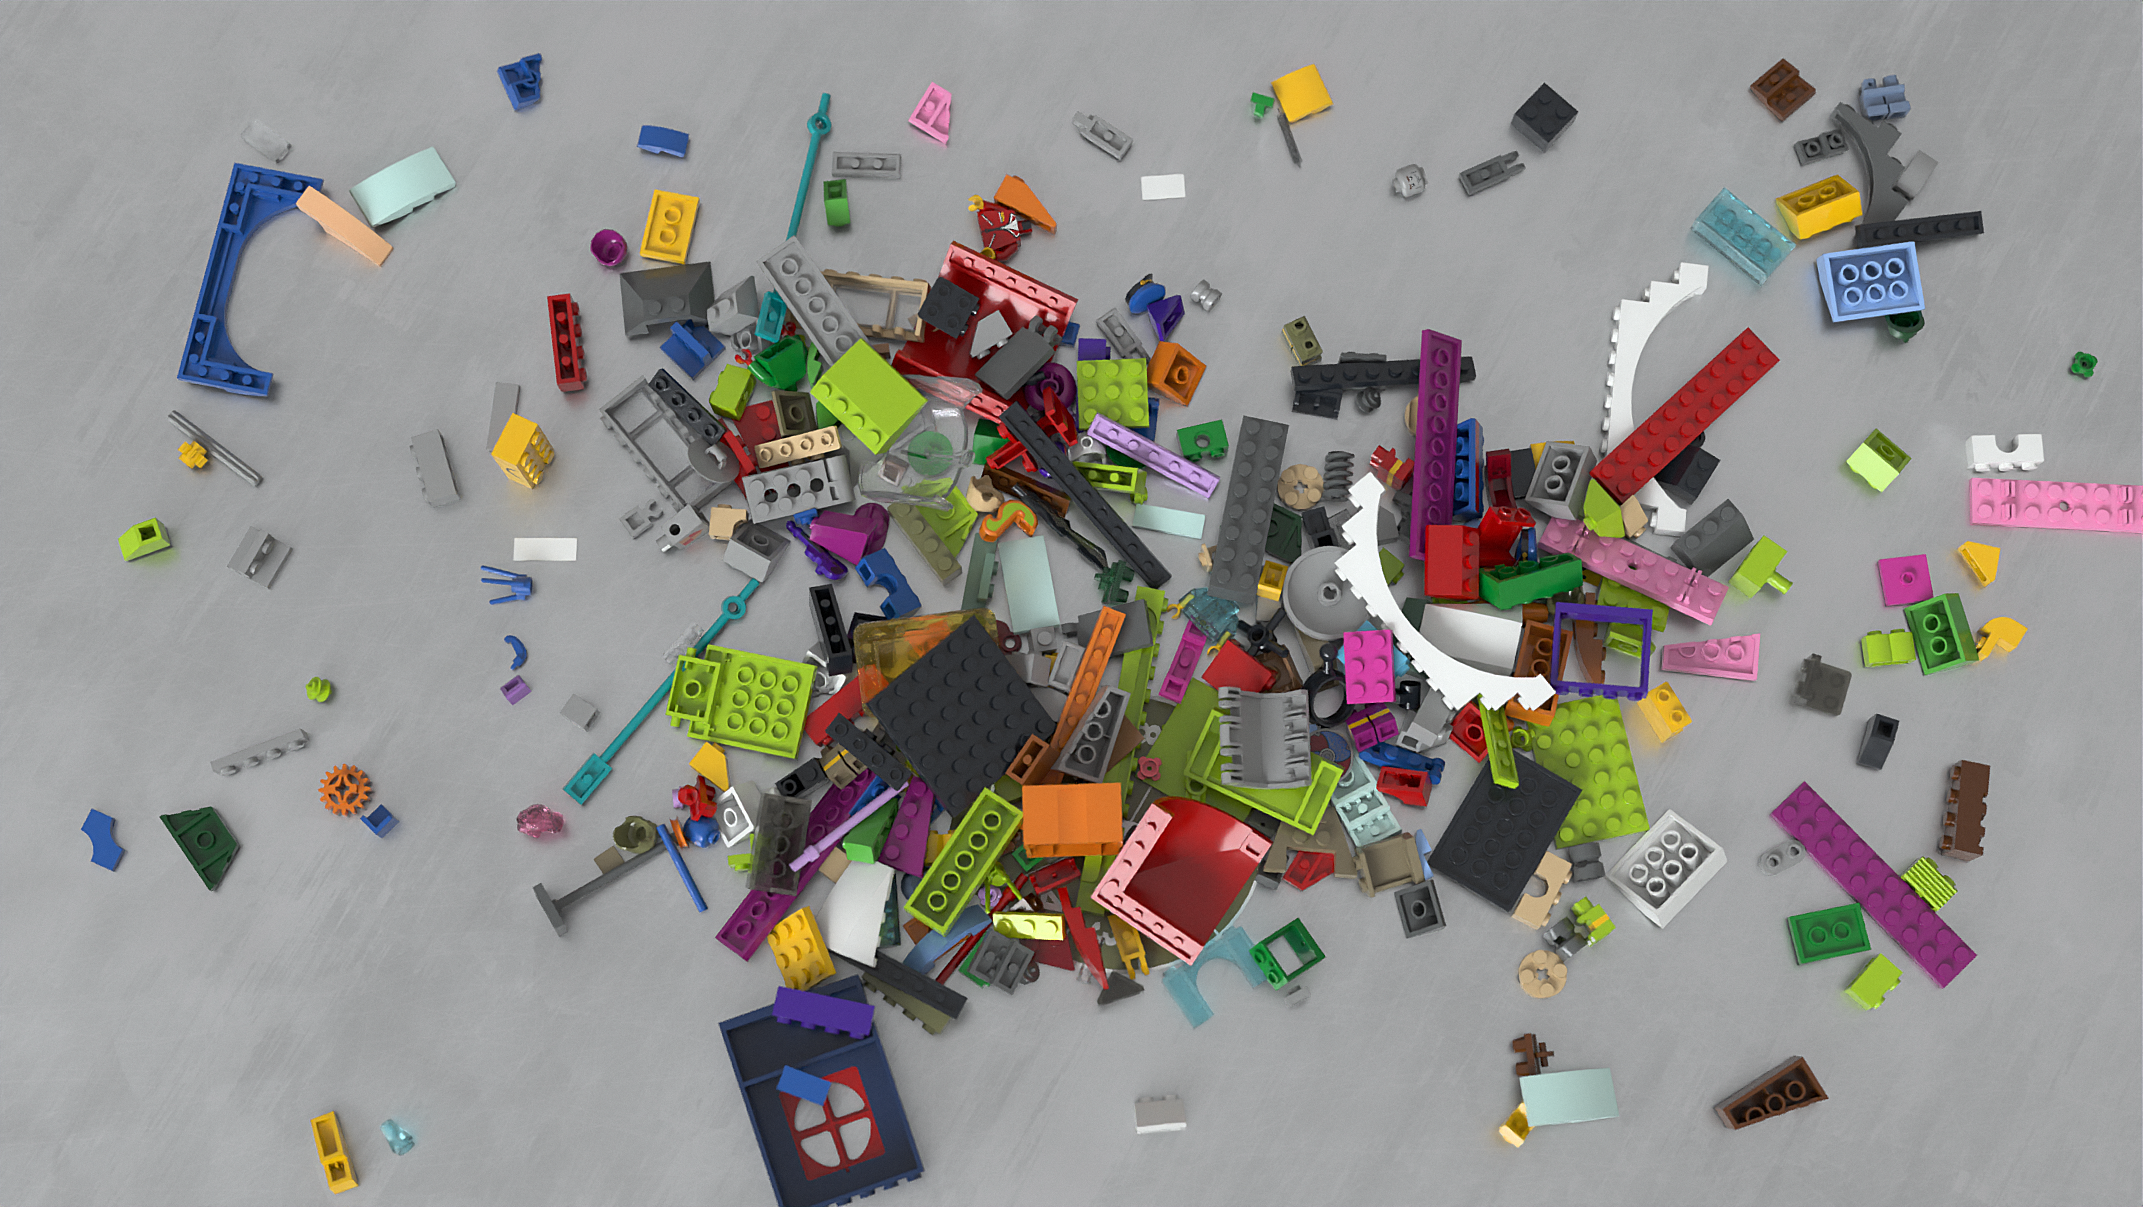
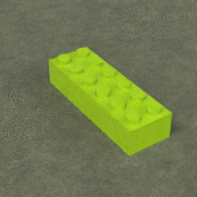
[904,787,1023,938]

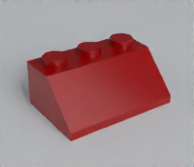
[1424,525,1480,602]

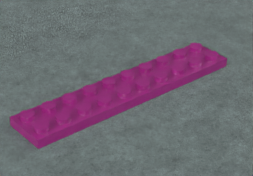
[1409,329,1462,561]
[715,765,876,962]
[1769,781,1977,989]

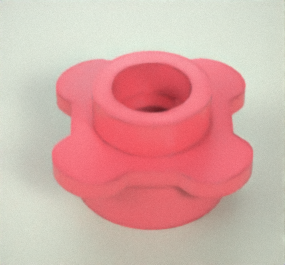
[1137,756,1162,781]

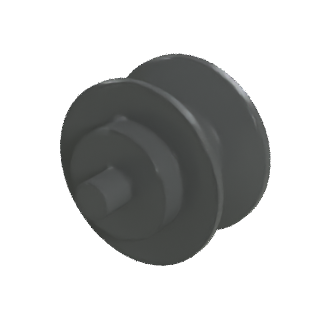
[1356,387,1381,413]
[1019,959,1040,985]

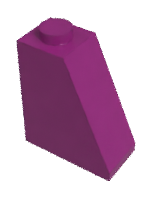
[809,510,878,565]

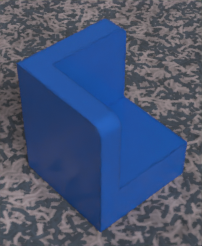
[360,804,399,838]

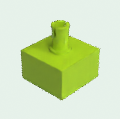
[1728,535,1793,598]

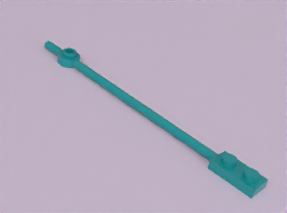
[754,93,831,343]
[562,578,760,805]

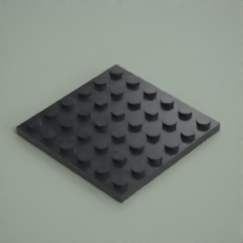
[865,615,1057,818]

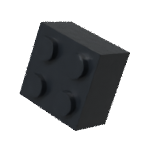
[1511,82,1579,153]

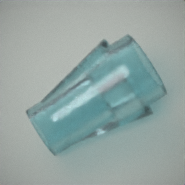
[380,1119,414,1156]

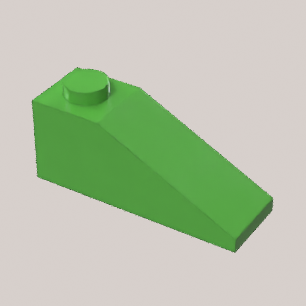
[843,798,899,864]

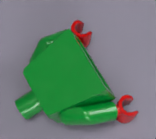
[735,321,808,392]

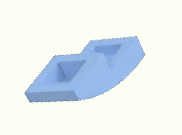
[1414,829,1434,881]

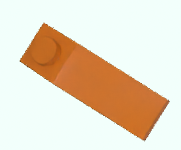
[994,174,1057,235]

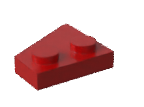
[1282,851,1334,891]

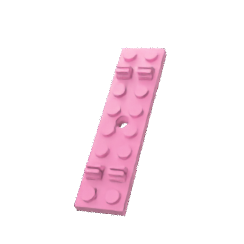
[1969,478,2143,533]
[1537,517,1729,625]

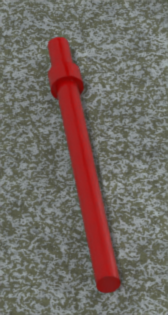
[935,873,1029,985]

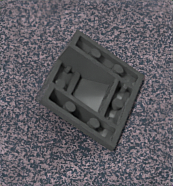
[619,261,715,336]

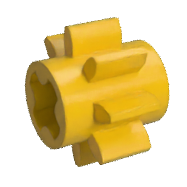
[178,441,208,469]

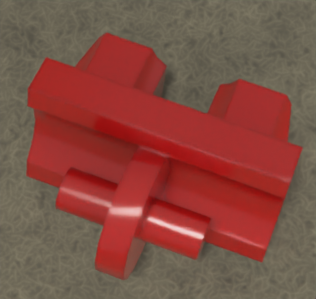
[678,775,717,821]

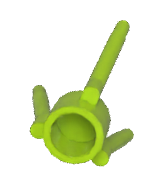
[984,861,1023,913]

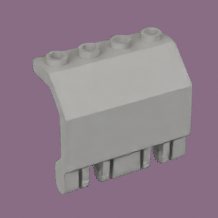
[1218,687,1312,789]

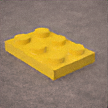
[640,189,700,264]

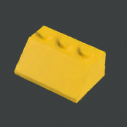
[1776,174,1863,240]

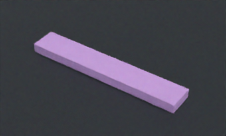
[1086,412,1220,498]

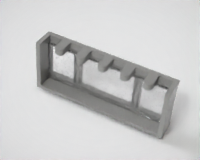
[599,375,731,513]

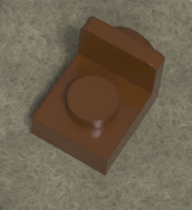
[1007,893,1046,913]

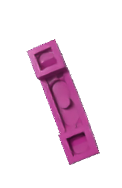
[1159,616,1213,704]

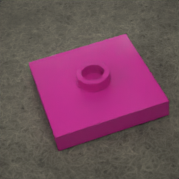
[1878,554,1934,606]

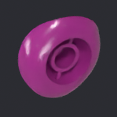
[1024,362,1077,411]

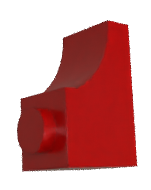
[1376,766,1432,807]

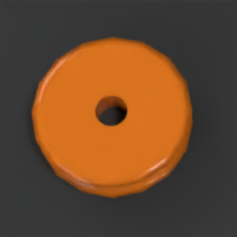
[670,816,690,851]

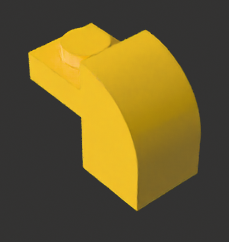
[1975,617,2028,661]
[1499,1100,1534,1148]

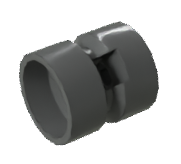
[1568,842,1606,882]
[1542,916,1588,962]

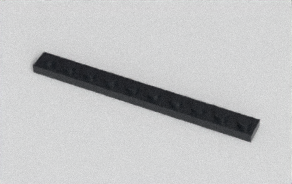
[999,400,1172,589]

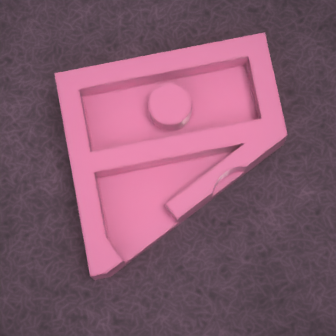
[908,82,951,144]

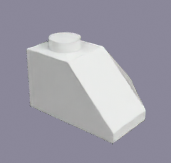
[802,641,849,697]

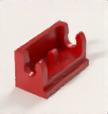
[1028,856,1081,897]

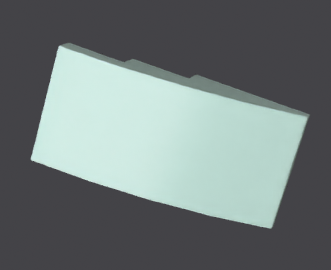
[349,147,456,228]
[997,535,1060,635]
[1330,746,1402,847]
[1519,1068,1619,1127]

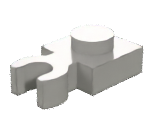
[619,499,663,538]

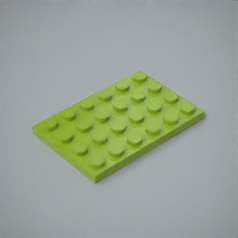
[1525,695,1650,850]

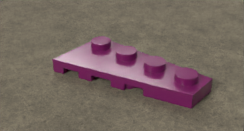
[878,776,935,878]

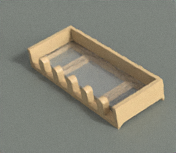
[785,269,932,343]

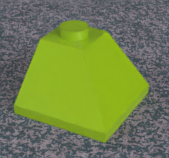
[1583,479,1625,538]
[1603,622,1656,658]

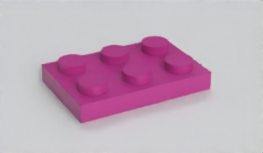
[1343,629,1396,704]

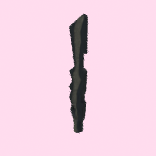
[1012,482,1109,574]

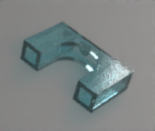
[1161,925,1267,1030]

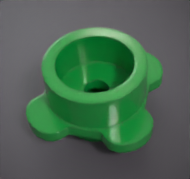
[2071,352,2098,377]

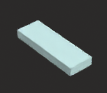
[1132,503,1205,539]

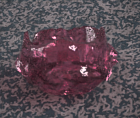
[516,804,564,838]

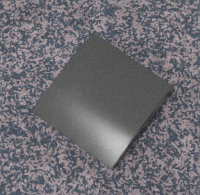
[966,928,1035,995]

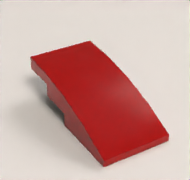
[1057,887,1109,990]

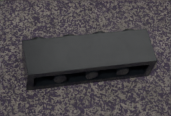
[809,584,852,677]

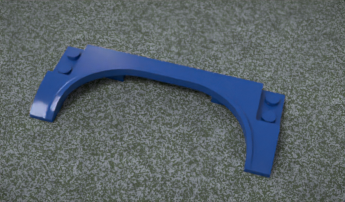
[177,163,324,396]

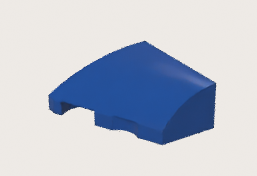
[497,53,542,111]

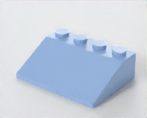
[1816,241,1925,322]

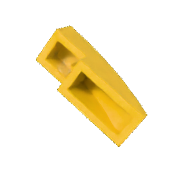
[310,1111,358,1194]

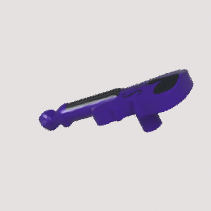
[786,520,848,580]

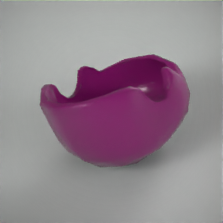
[590,229,627,266]

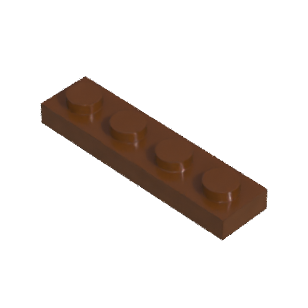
[981,462,1072,518]

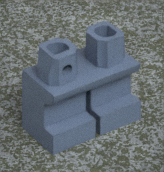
[1858,75,1911,122]

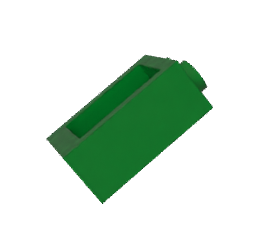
[1249,917,1326,991]

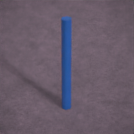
[656,823,708,913]

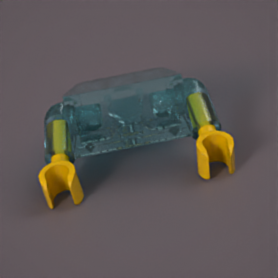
[1167,587,1240,655]

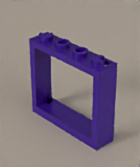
[1550,602,1653,701]

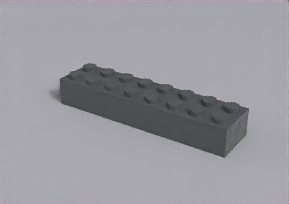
[1207,415,1289,605]

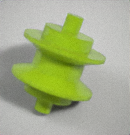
[305,677,332,702]

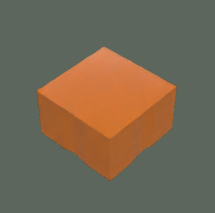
[1022,783,1123,858]

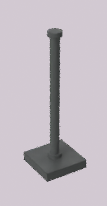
[532,832,679,937]

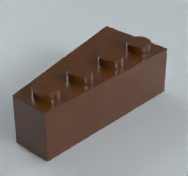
[1939,760,1990,861]
[1714,1056,1829,1130]

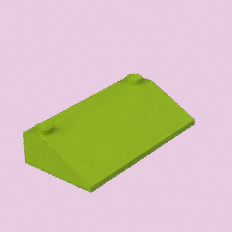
[1183,707,1345,835]

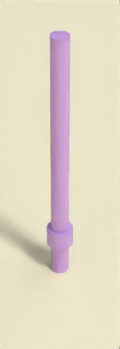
[789,781,909,872]

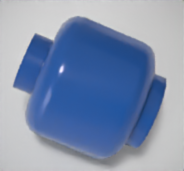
[683,815,720,848]

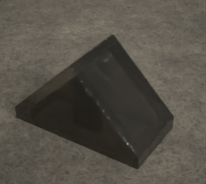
[1097,970,1145,1007]

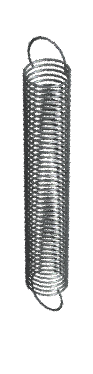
[1277,108,1302,169]

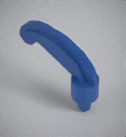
[504,635,527,670]

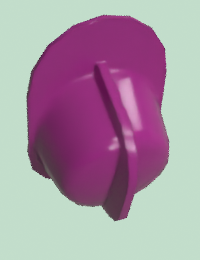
[854,503,890,556]

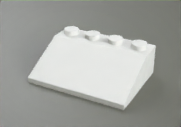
[1605,809,1727,929]

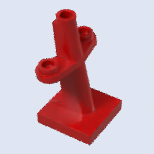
[986,386,1078,472]

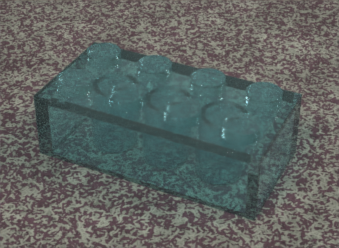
[1690,187,1796,286]

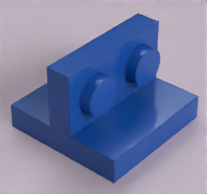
[660,319,726,380]

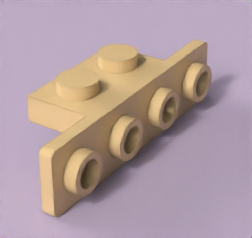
[754,426,842,468]

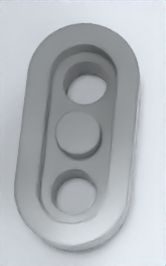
[1759,840,1806,875]

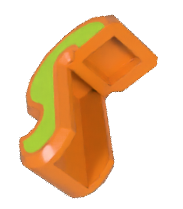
[979,500,1038,542]

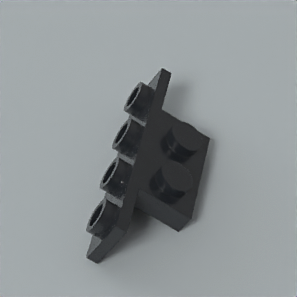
[648,368,727,446]
[825,713,913,791]

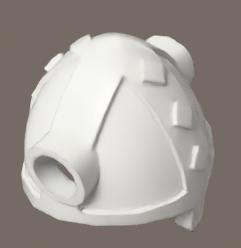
[1068,430,1106,465]

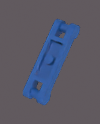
[1359,737,1445,785]

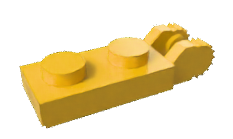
[1107,914,1150,980]

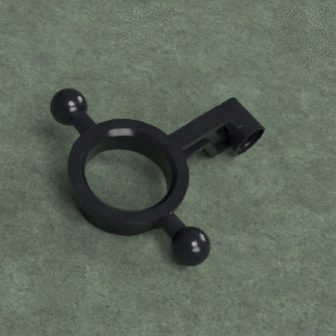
[1301,643,1421,729]

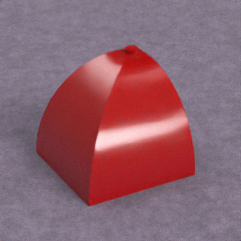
[1090,796,1273,966]

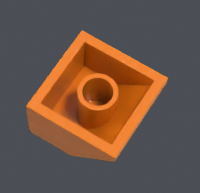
[1147,341,1206,406]

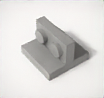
[227,526,293,589]

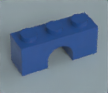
[855,548,922,626]

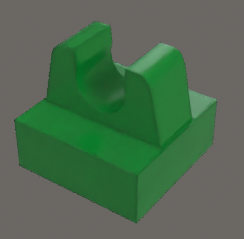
[1250,92,1275,118]

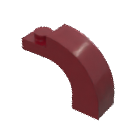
[1484,448,1518,509]

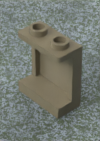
[1353,832,1425,898]

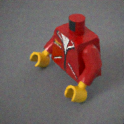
[968,195,1032,262]

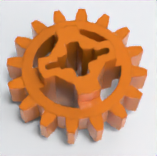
[318,764,372,816]

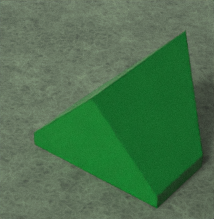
[971,418,1010,466]

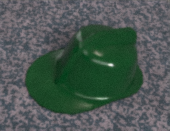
[1884,310,1925,343]

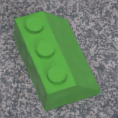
[1904,593,1980,675]

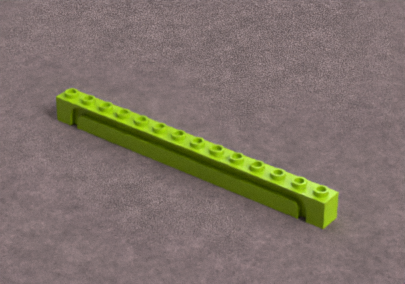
[1076,586,1169,917]

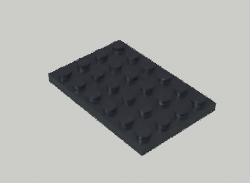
[1427,749,1582,913]

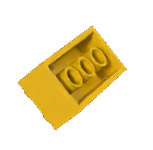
[491,413,554,489]

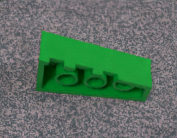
[1479,553,1583,610]

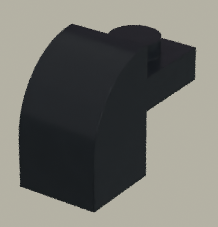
[1301,506,1339,550]

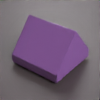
[500,675,532,705]

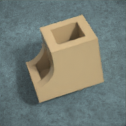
[709,504,749,540]

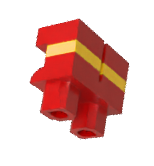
[1369,445,1414,491]

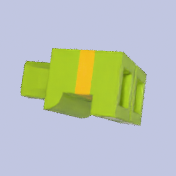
[1571,896,1616,947]

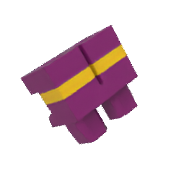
[1345,702,1399,752]

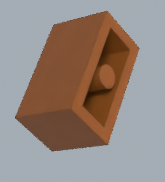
[1005,734,1061,786]

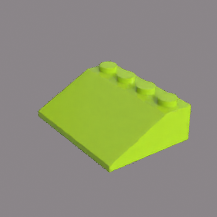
[810,338,929,455]

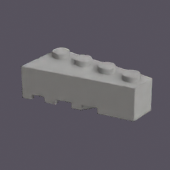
[1051,686,1131,784]

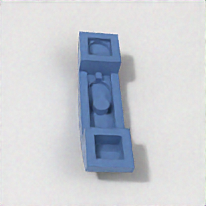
[903,904,993,975]

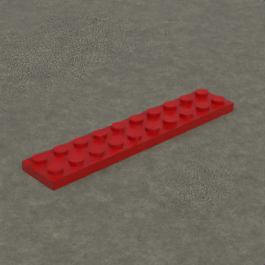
[1589,327,1780,506]

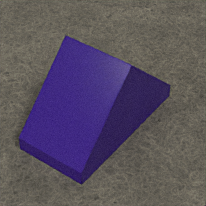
[1146,295,1185,342]

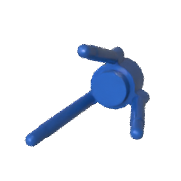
[481,565,532,604]

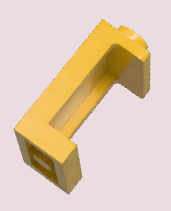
[1637,682,1692,743]

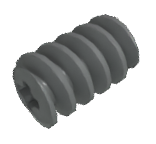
[1322,451,1355,502]

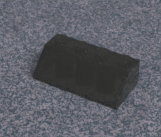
[745,792,812,896]

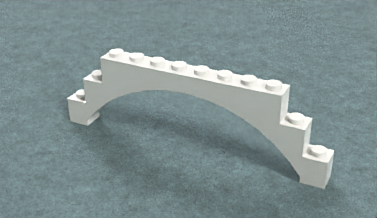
[1599,262,1709,537]
[1334,472,1556,711]

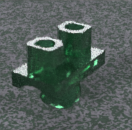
[1094,560,1135,604]

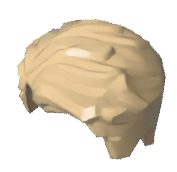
[966,475,1005,513]

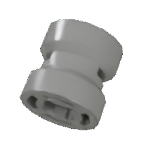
[1190,279,1222,311]

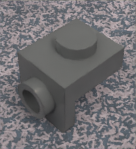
[1254,848,1289,890]

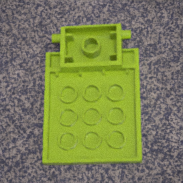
[665,644,818,759]

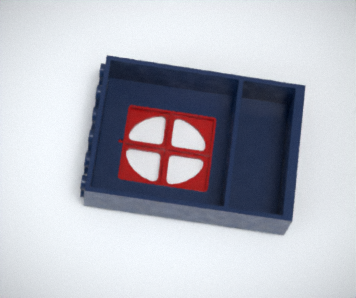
[718,974,925,1207]

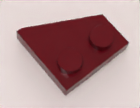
[1019,926,1075,971]

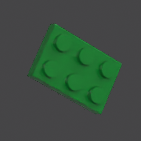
[1787,903,1871,965]

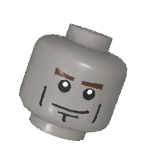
[1392,164,1428,197]

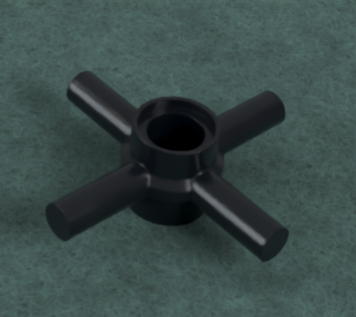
[1236,608,1289,658]

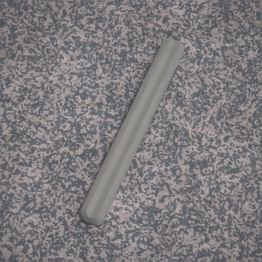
[167,410,262,486]

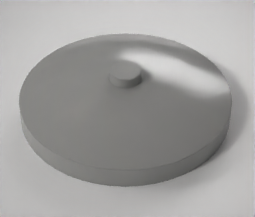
[1282,546,1372,641]

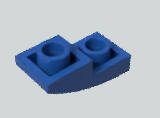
[637,125,689,157]

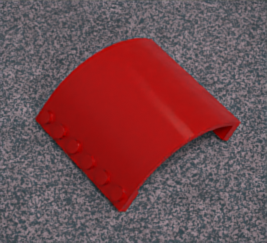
[891,240,1079,424]

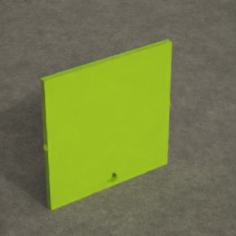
[1135,677,1252,822]

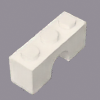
[1965,434,2044,472]

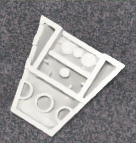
[1419,604,1522,677]
[815,860,895,967]

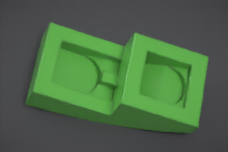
[807,341,824,389]

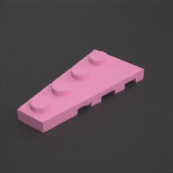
[1661,633,1760,681]

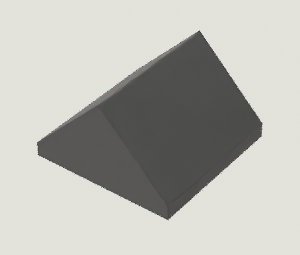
[1394,879,1446,939]

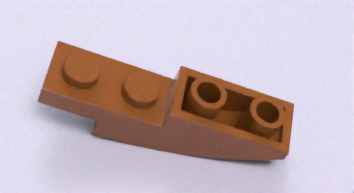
[1572,592,1606,684]

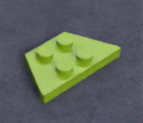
[900,478,978,559]

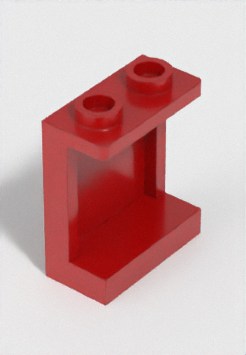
[1477,506,1536,567]
[1201,639,1278,693]

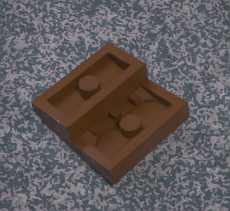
[1750,58,1816,122]

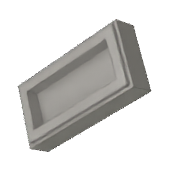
[1048,640,1086,693]

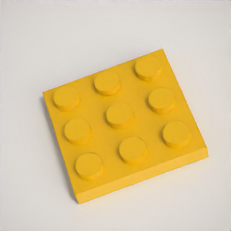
[767,906,836,992]

